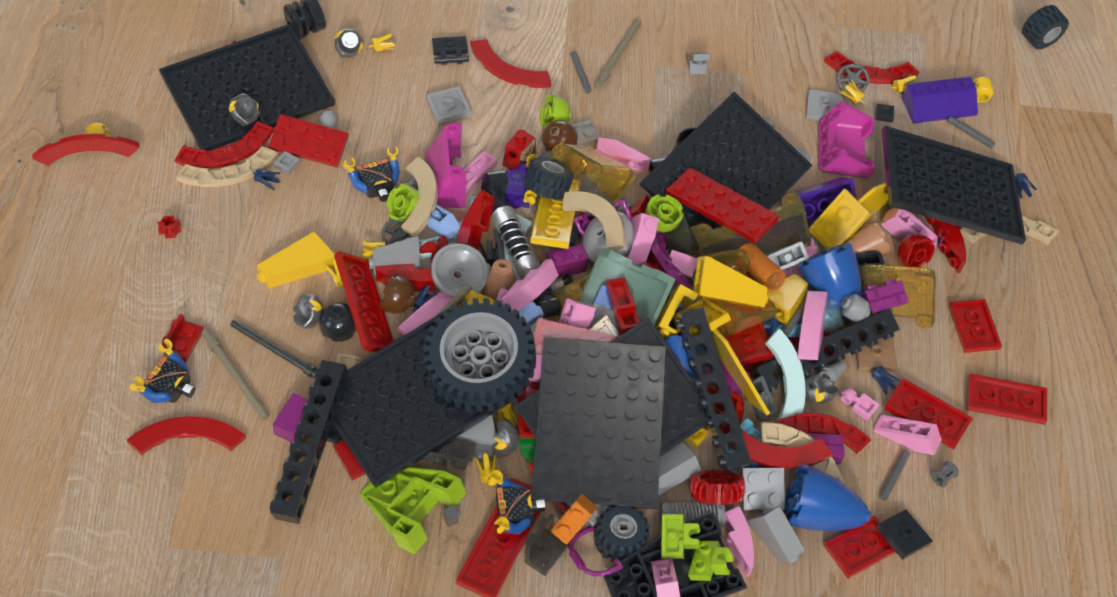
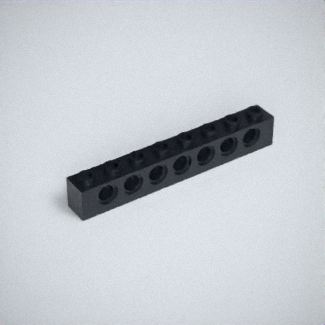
[676,307,751,473]
[751,309,900,392]
[270,360,349,524]

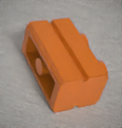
[551,494,598,544]

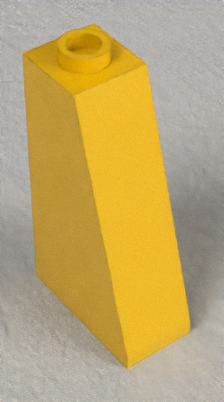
[256,232,335,289]
[693,256,768,308]

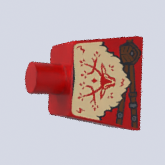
[502,130,536,170]

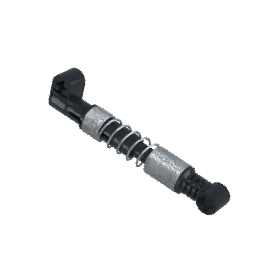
[481,170,560,318]

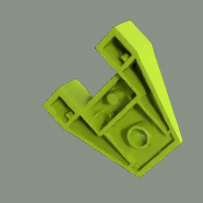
[359,467,467,555]

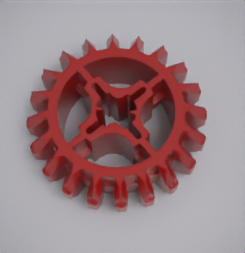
[689,469,746,506]

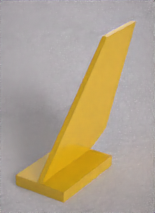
[808,182,889,249]
[672,298,770,415]

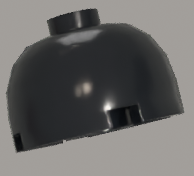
[319,302,356,342]

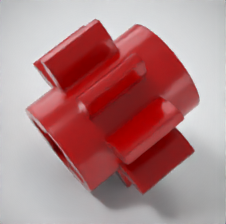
[157,215,182,239]

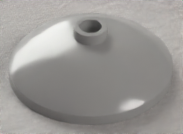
[583,211,634,263]
[431,243,488,297]

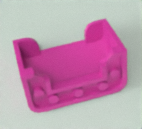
[818,101,875,177]
[425,123,466,208]

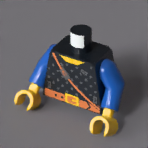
[343,146,400,202]
[129,339,196,403]
[489,470,545,535]

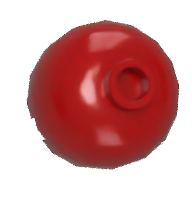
[897,233,935,271]

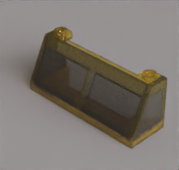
[691,191,811,270]

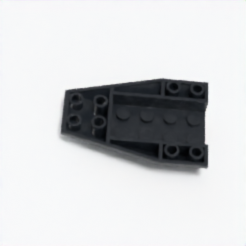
[603,513,747,597]

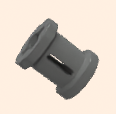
[931,461,959,487]

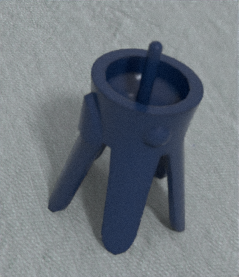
[253,168,280,191]
[1015,173,1037,199]
[413,285,437,312]
[871,366,901,395]

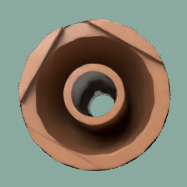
[841,222,891,257]
[482,259,517,300]

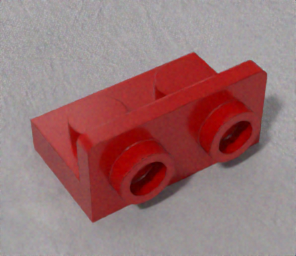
[161,314,204,362]

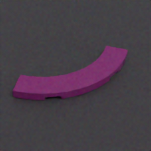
[651,231,692,289]

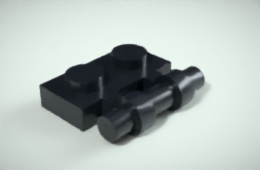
[432,36,469,65]

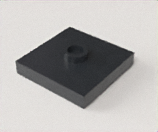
[875,509,933,560]

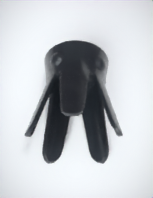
[479,239,498,267]

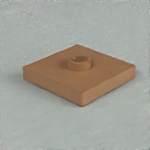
[856,335,898,372]

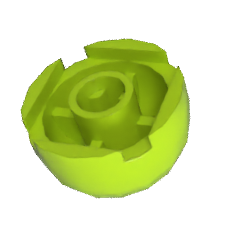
[540,94,572,129]
[386,184,420,222]
[645,195,684,233]

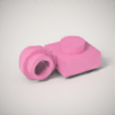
[840,388,880,421]

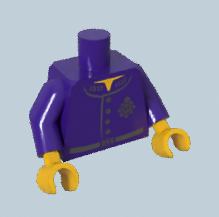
[505,154,537,209]

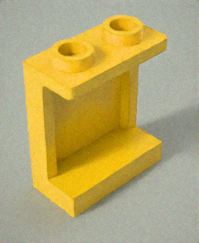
[654,284,698,340]

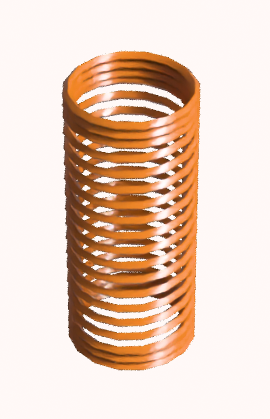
[736,243,786,291]

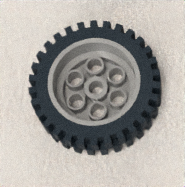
[423,298,536,412]

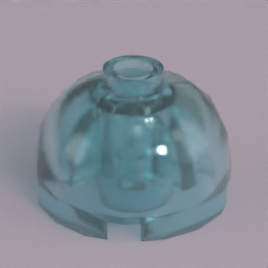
[823,297,844,334]

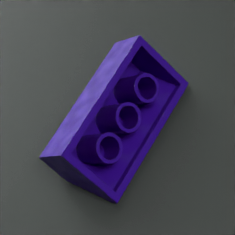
[902,76,978,124]
[780,177,857,233]

